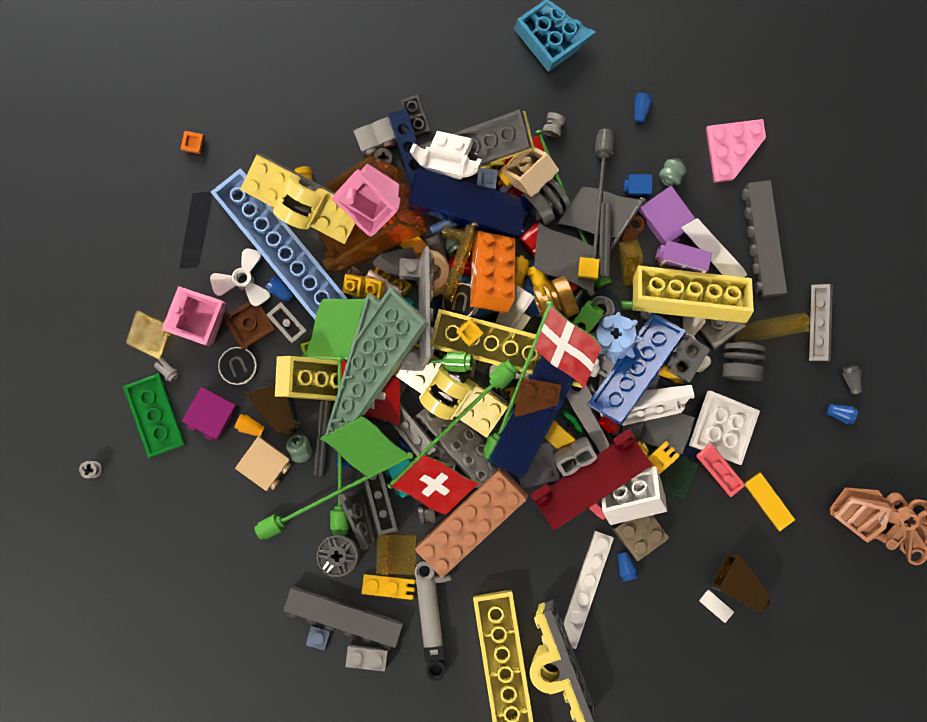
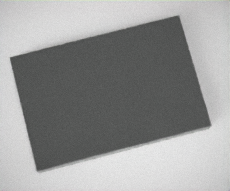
[630,413,695,455]

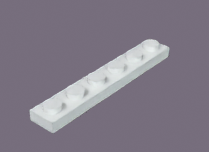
[563,531,614,649]

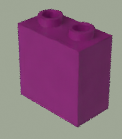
[182,387,239,441]

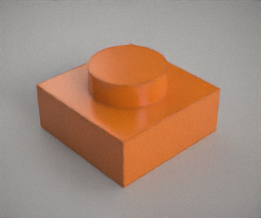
[180,131,205,154]

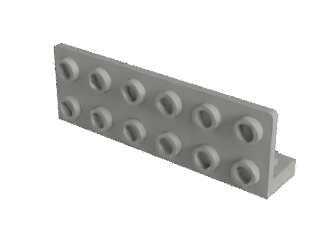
[399,247,434,371]
[413,408,512,488]

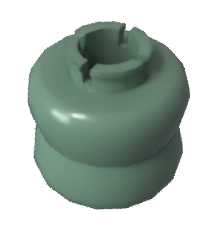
[659,158,687,187]
[286,435,313,463]

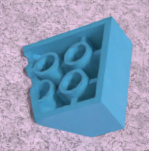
[514,0,596,72]

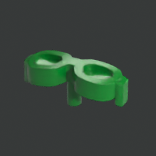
[560,409,584,435]

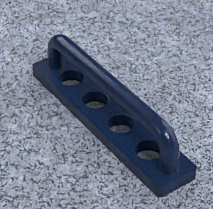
[388,110,434,204]

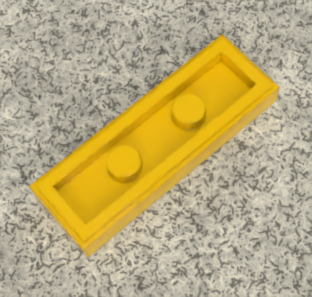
[744,473,795,531]

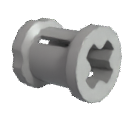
[79,461,102,478]

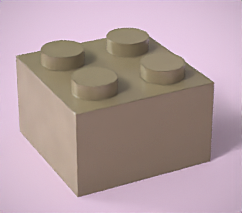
[612,515,669,561]

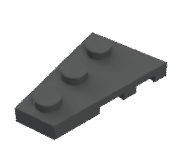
[337,489,378,550]

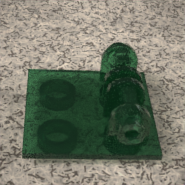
[659,449,699,500]

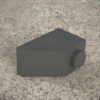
[373,247,417,279]

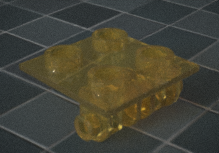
[126,310,172,359]
[376,535,416,575]

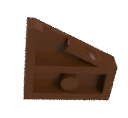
[514,377,561,417]

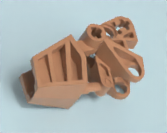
[830,487,927,565]

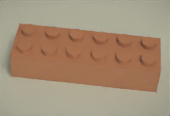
[415,466,528,578]

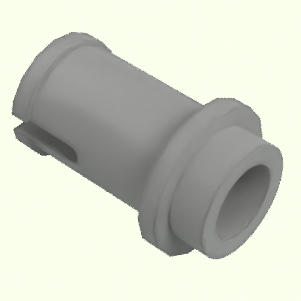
[154,358,179,382]

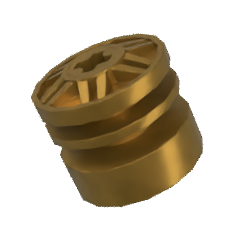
[533,276,579,318]

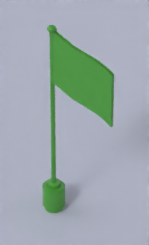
[302,299,474,372]
[255,416,413,540]

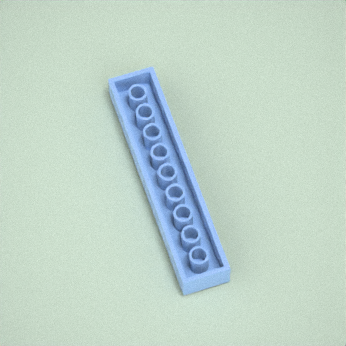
[211,168,347,319]

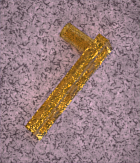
[442,224,476,303]
[732,312,810,343]

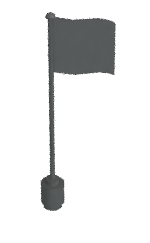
[534,129,615,296]
[557,187,646,318]

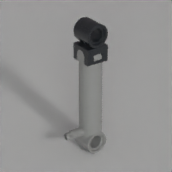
[415,560,451,681]

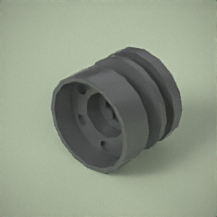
[521,179,571,226]
[722,342,766,381]
[316,534,360,577]

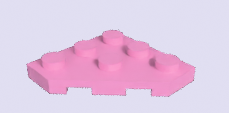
[706,119,766,183]

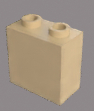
[235,437,292,491]

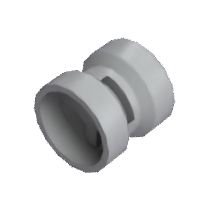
[542,112,566,138]

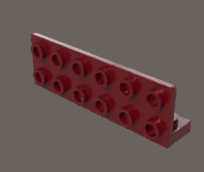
[530,429,652,530]

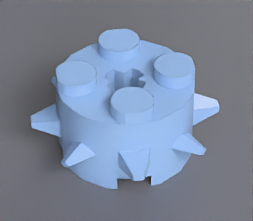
[590,312,643,363]

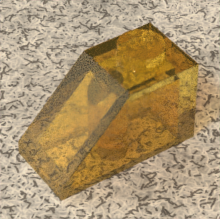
[619,240,643,286]

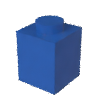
[623,174,652,198]

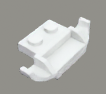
[410,131,482,179]

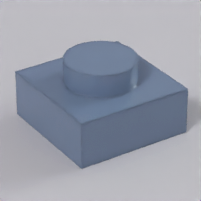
[476,168,498,191]
[306,625,331,650]

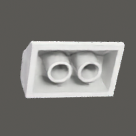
[602,467,667,525]

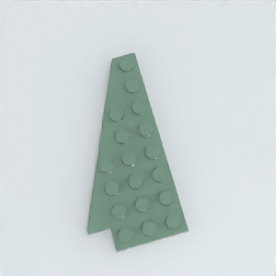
[325,288,429,435]

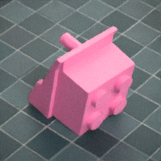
[332,164,401,238]
[162,286,227,347]

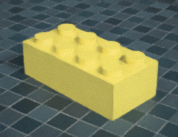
[275,356,338,401]

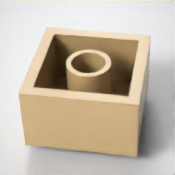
[501,147,559,197]

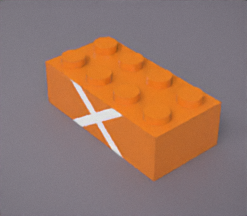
[470,231,515,313]

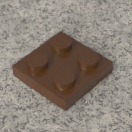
[223,301,276,351]

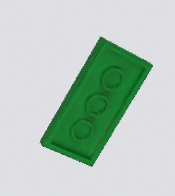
[123,373,186,458]

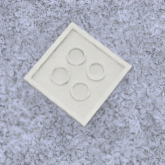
[689,391,760,465]

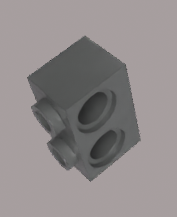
[667,337,710,383]

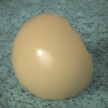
[415,249,451,297]

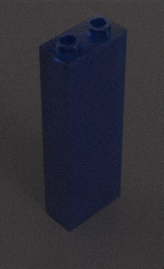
[406,167,530,240]
[488,354,574,479]

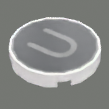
[443,283,479,317]
[218,347,257,385]

